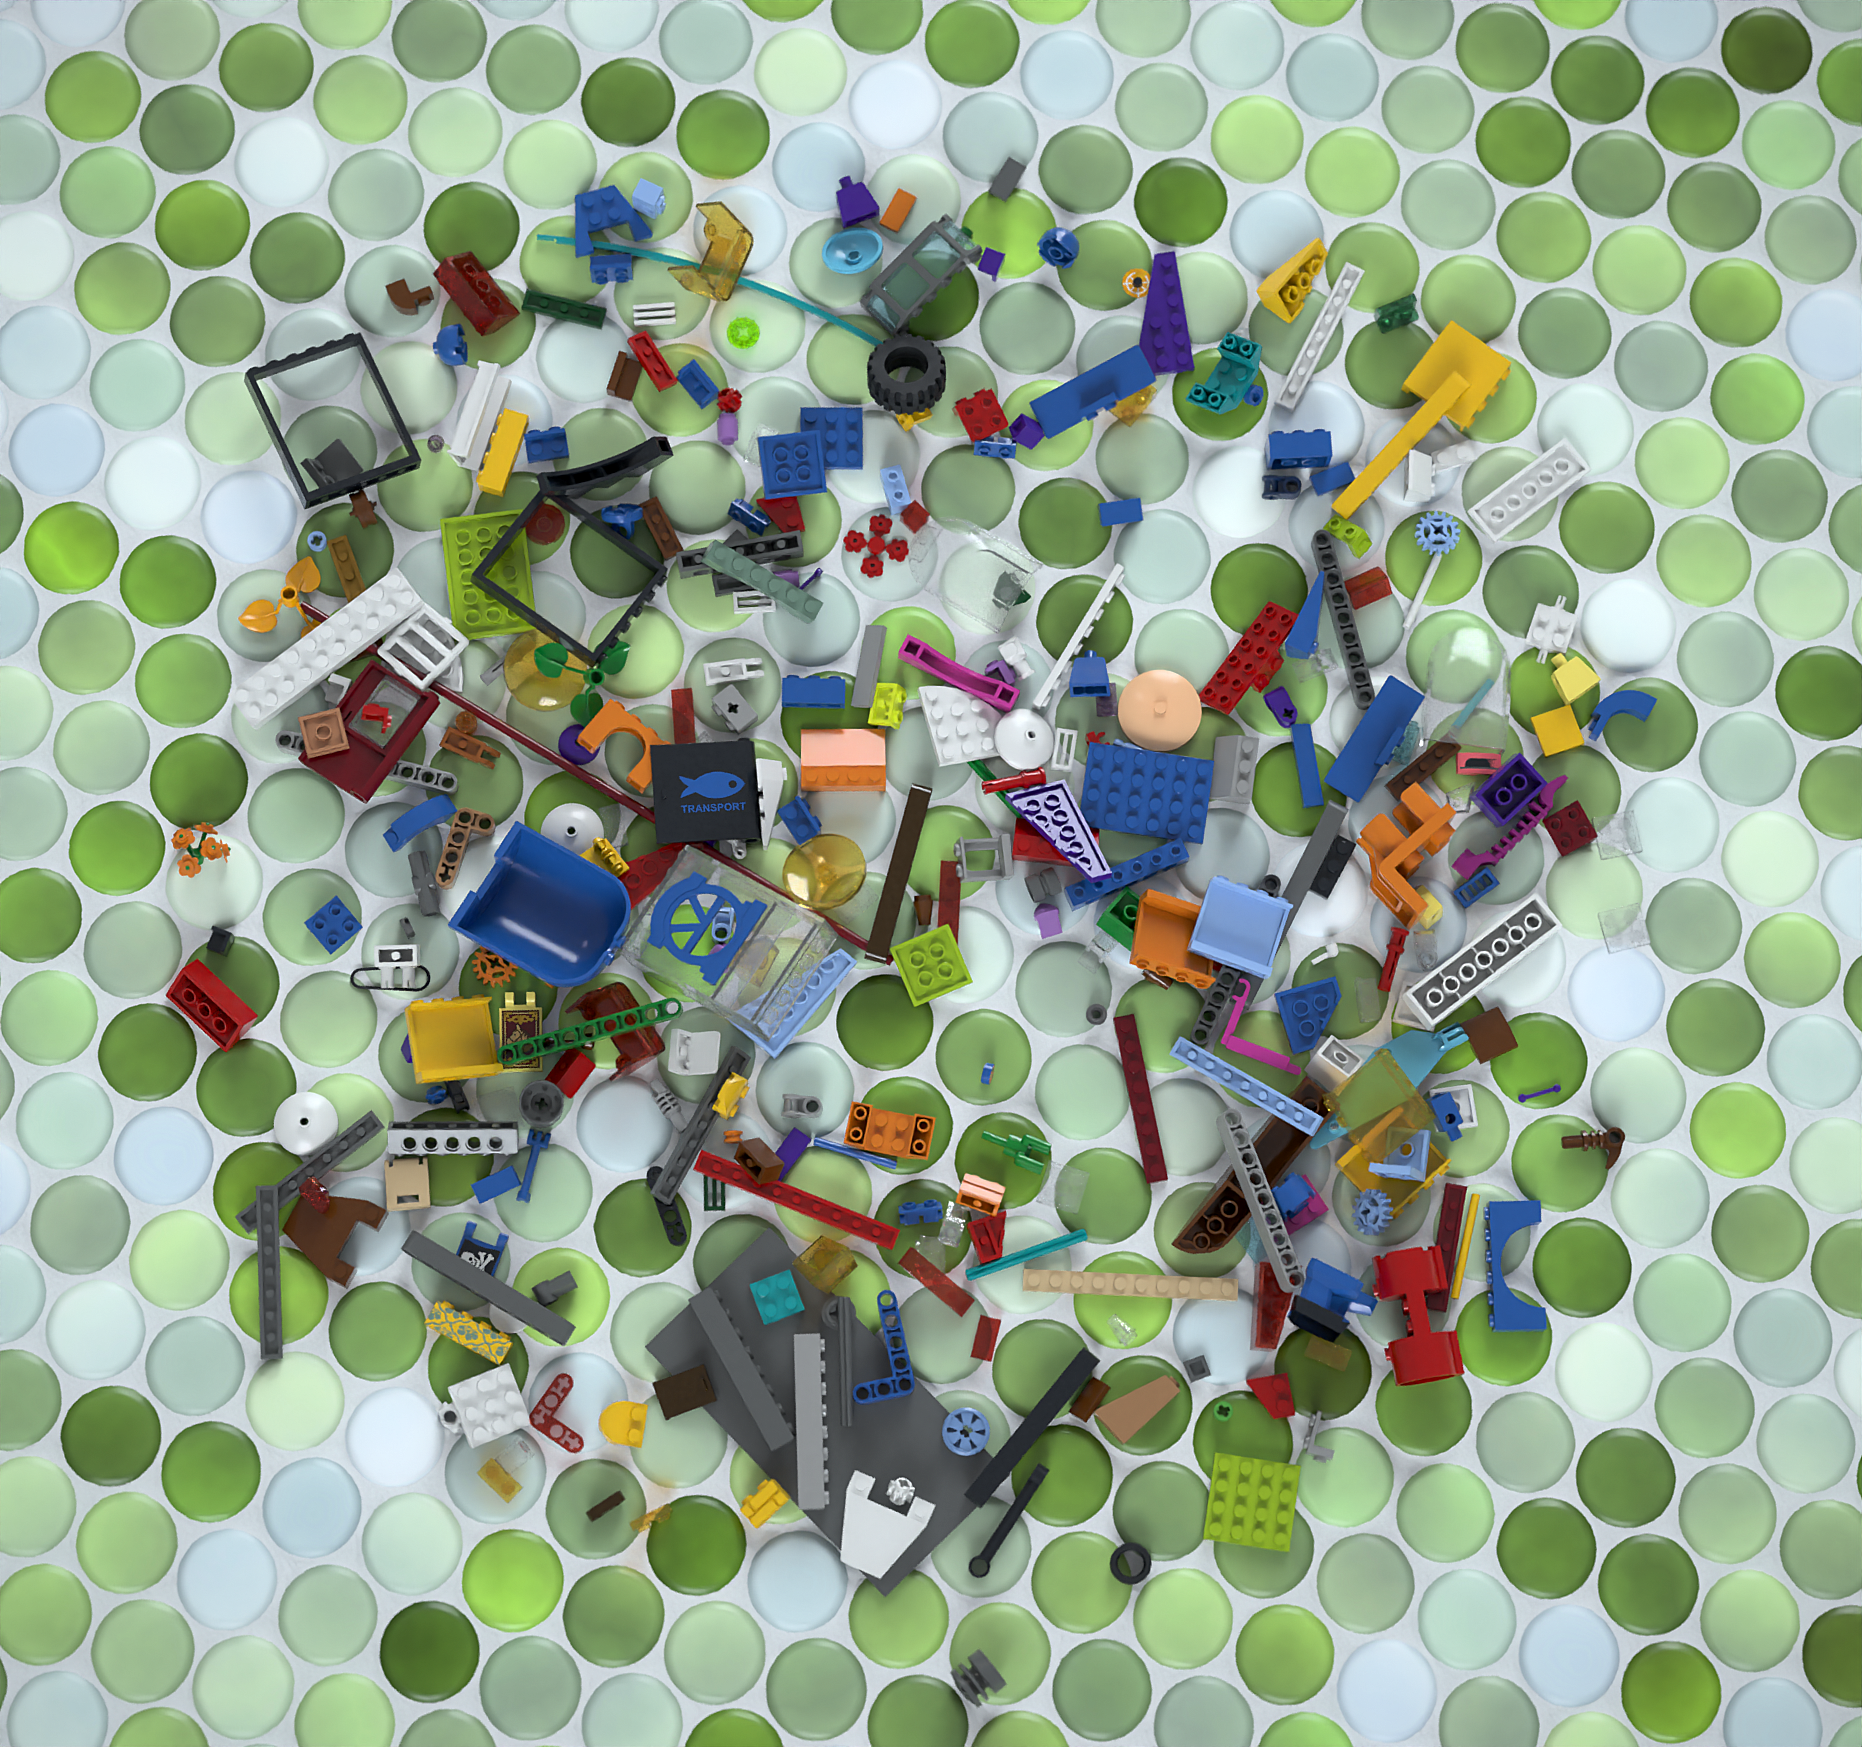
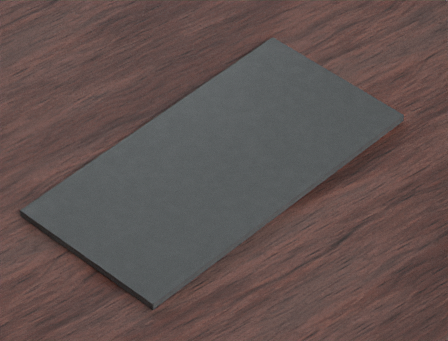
[645,1227,1010,1597]

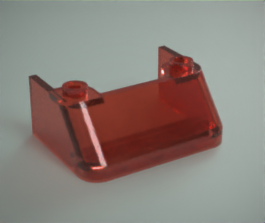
[565,982,665,1082]

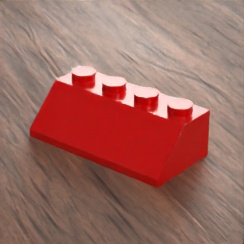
[1012,818,1100,867]
[165,958,258,1052]

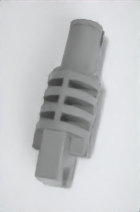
[650,1078,688,1134]

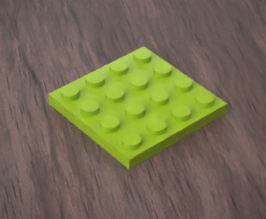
[1203,1452,1301,1552]

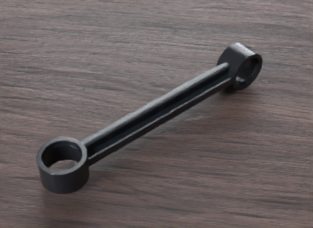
[968,1463,1050,1578]

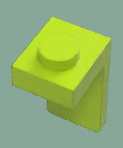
[1323,514,1372,559]

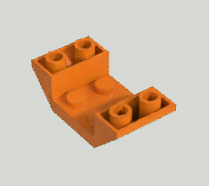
[844,1101,936,1160]

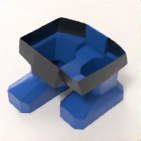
[1287,1258,1378,1344]

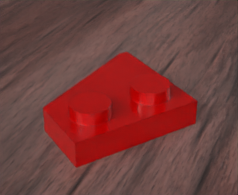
[756,496,805,533]
[966,1211,1007,1265]
[1246,1373,1295,1420]

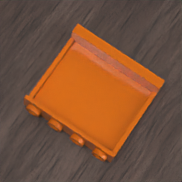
[1129,888,1216,989]

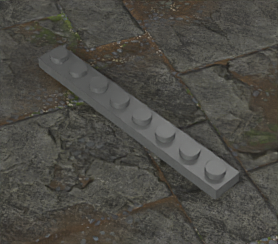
[650,1046,751,1205]
[235,1110,385,1234]
[256,1185,283,1359]

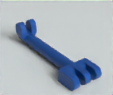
[516,1129,551,1203]

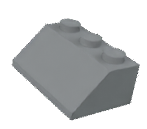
[1209,735,1259,804]

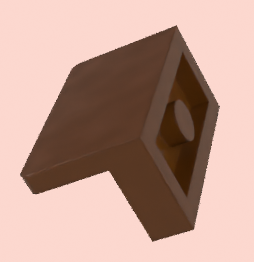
[606,351,643,401]

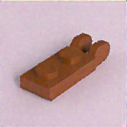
[439,726,501,769]

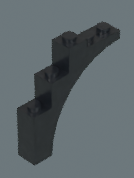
[536,436,674,499]

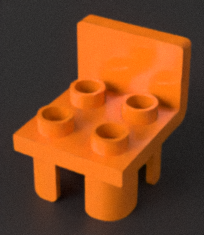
[1356,782,1457,930]

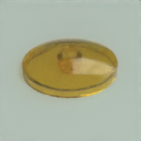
[503,629,587,712]
[782,834,867,911]

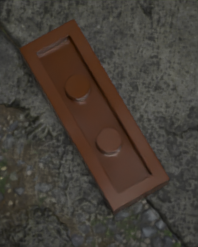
[638,496,684,561]

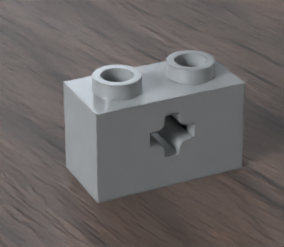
[711,683,758,735]

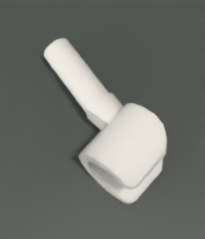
[1311,943,1339,965]

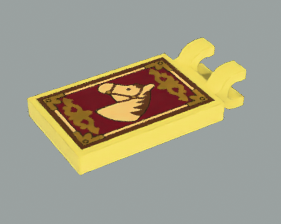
[499,992,543,1073]

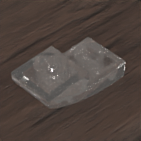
[937,1201,969,1248]

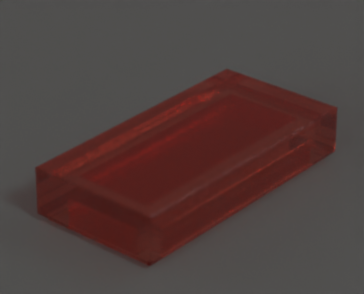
[970,1315,1001,1362]

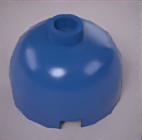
[1037,227,1079,269]
[433,324,468,366]

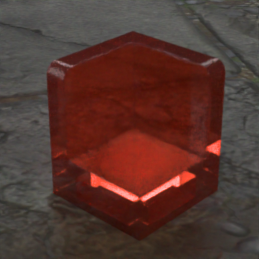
[900,500,930,535]

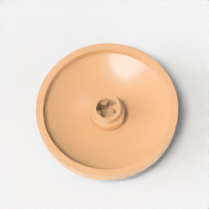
[1117,670,1202,753]

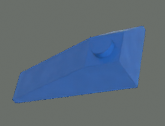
[1285,570,1325,660]

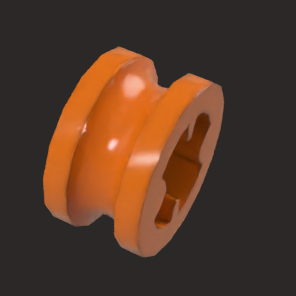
[723,1130,743,1144]

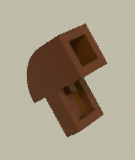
[385,278,434,316]

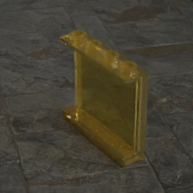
[1322,1048,1436,1163]

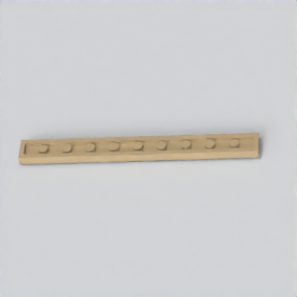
[1023,1269,1238,1301]

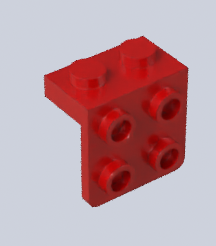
[952,388,1009,443]

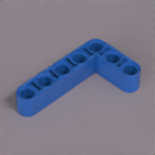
[853,1290,915,1405]

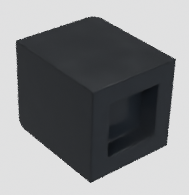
[206,925,235,957]

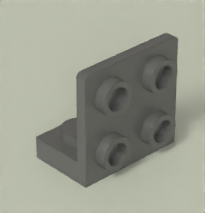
[300,439,364,488]

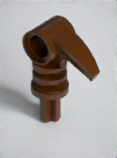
[1561,1127,1625,1170]

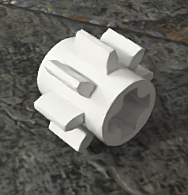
[887,1478,915,1505]

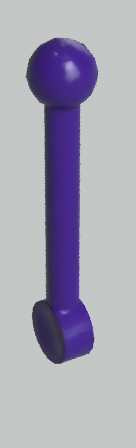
[799,568,823,590]
[1518,1084,1561,1103]

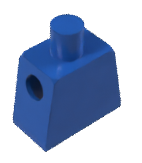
[1069,650,1110,697]
[1423,1092,1463,1142]

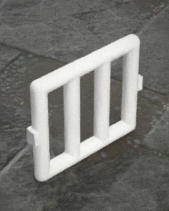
[377,603,469,691]

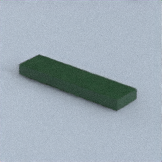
[521,289,607,330]

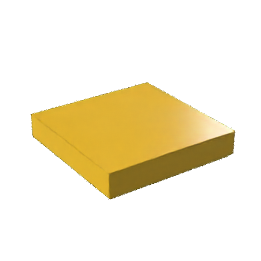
[1530,704,1585,758]

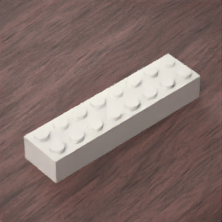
[1402,893,1563,1031]

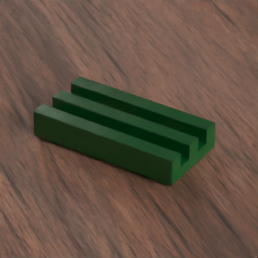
[703,1175,725,1212]

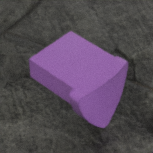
[1034,903,1063,939]

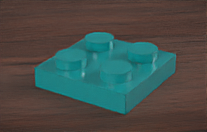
[749,1269,805,1326]

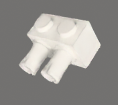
[374,944,420,988]

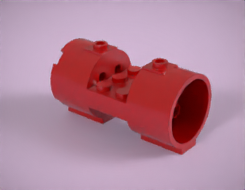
[1372,1245,1465,1387]

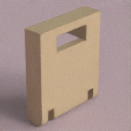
[384,1157,431,1212]

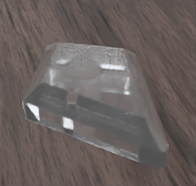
[1445,782,1475,814]

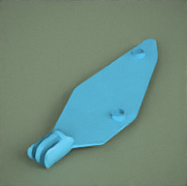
[1310,1022,1469,1149]

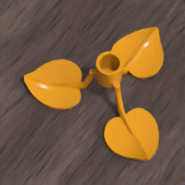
[238,556,321,639]

